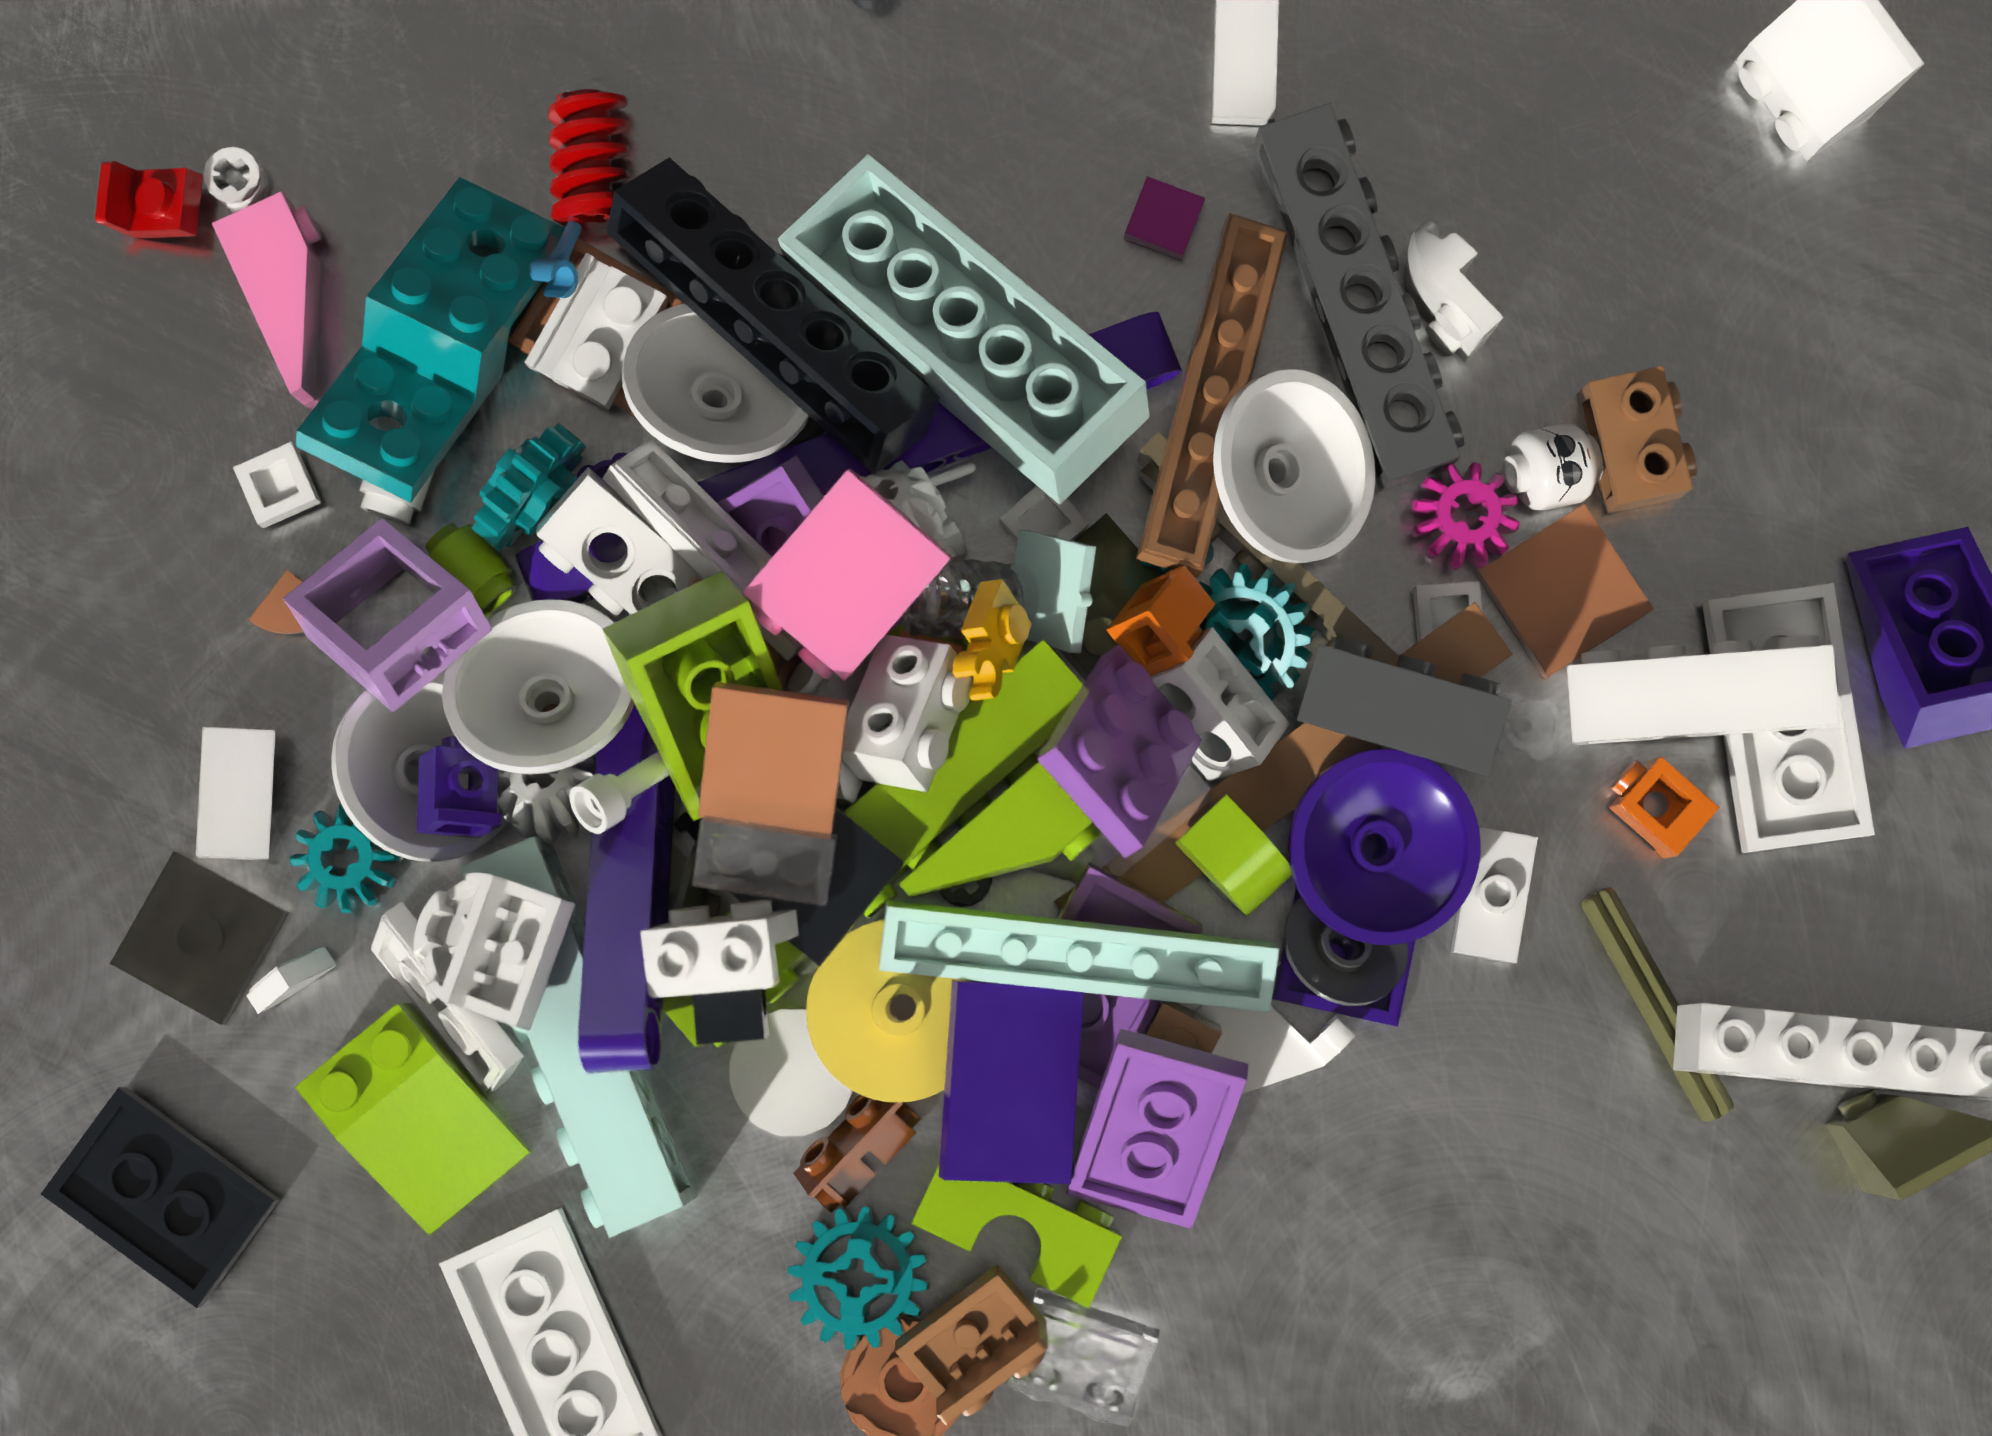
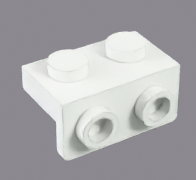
[640,900,799,998]

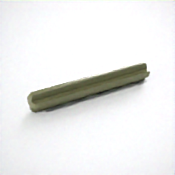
[1582,887,1734,1122]

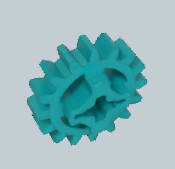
[471,423,586,551]
[1198,564,1316,701]
[787,1207,930,1350]

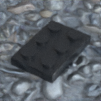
[41,1087,280,1308]

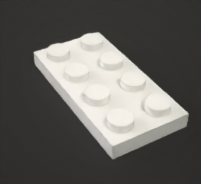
[1702,583,1875,853]
[439,1207,662,1436]

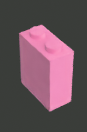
[742,469,952,681]

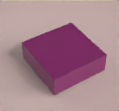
[1124,176,1205,260]

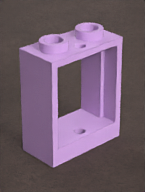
[282,518,492,713]

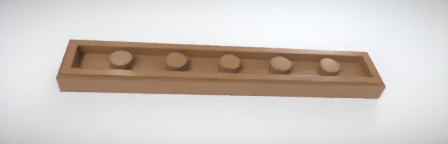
[1136,213,1289,578]

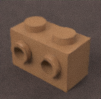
[1576,366,1697,515]

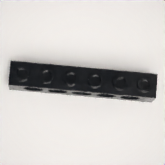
[607,157,940,474]

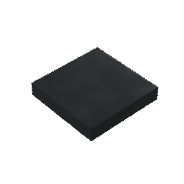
[716,807,904,967]

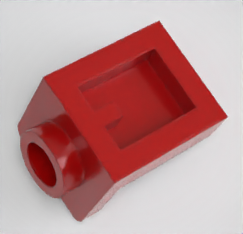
[95,161,203,238]

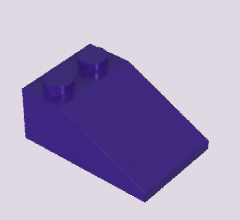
[1846,527,1992,749]

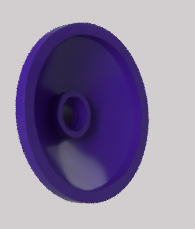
[1288,749,1481,945]

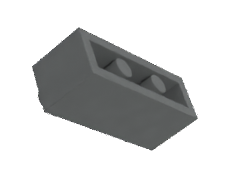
[1297,636,1512,777]

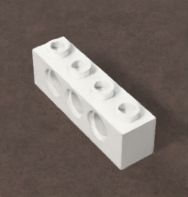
[536,467,704,616]

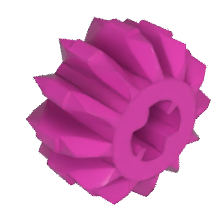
[1410,462,1520,570]

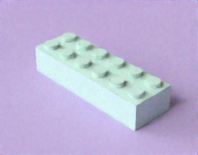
[778,154,1150,505]
[460,836,696,1238]

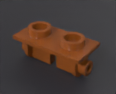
[793,1095,921,1213]

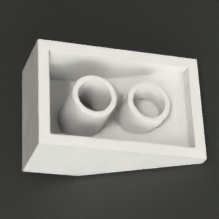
[1735,0,1925,161]

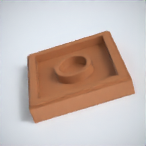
[1475,503,1654,679]
[698,682,849,835]

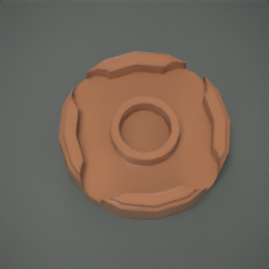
[840,1315,960,1436]

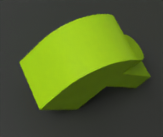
[1175,794,1292,918]

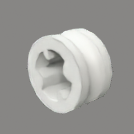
[203,147,267,210]

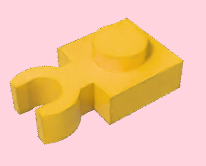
[952,579,1032,701]

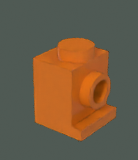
[1106,565,1215,677]
[1609,756,1720,859]

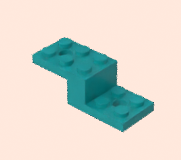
[295,177,565,503]

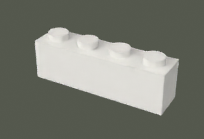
[1567,635,1839,745]

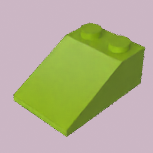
[602,571,783,821]
[899,762,1102,898]
[295,1003,531,1235]

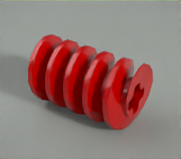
[548,89,630,229]

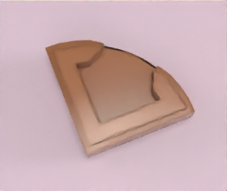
[248,570,304,634]

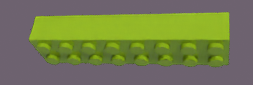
[663,639,1083,1048]

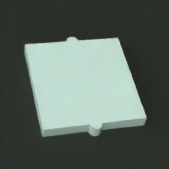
[1008,529,1096,653]

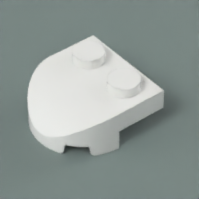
[1405,220,1504,362]
[413,873,576,1031]

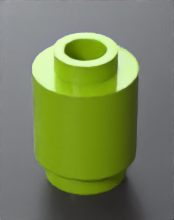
[425,523,517,617]

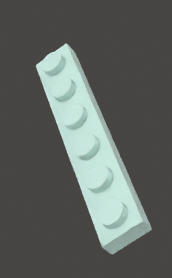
[879,900,1279,1012]

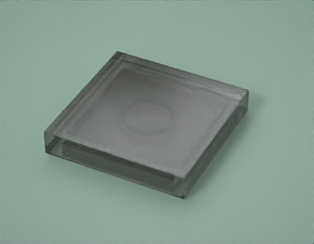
[110,851,290,1025]

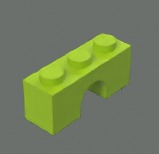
[911,1164,1122,1309]

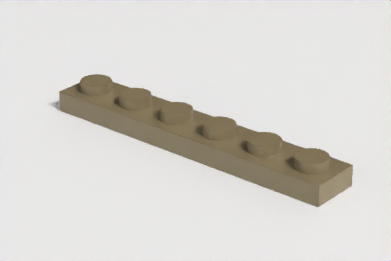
[1137,431,1399,664]

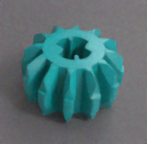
[289,804,403,913]

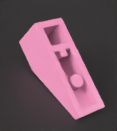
[212,191,322,405]

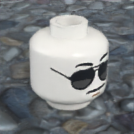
[1502,423,1603,510]

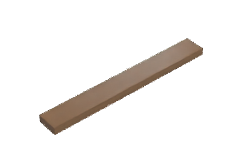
[1053,602,1513,912]

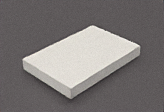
[371,901,524,1096]

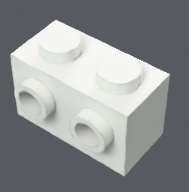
[842,635,973,792]

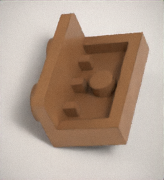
[895,1264,1048,1424]

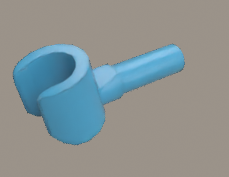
[528,221,582,298]

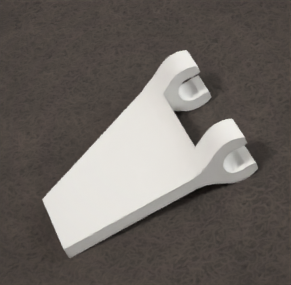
[1195,958,1356,1094]

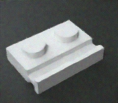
[525,253,669,410]

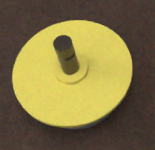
[806,920,973,1103]

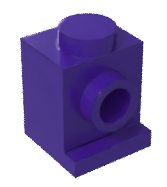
[417,736,501,838]

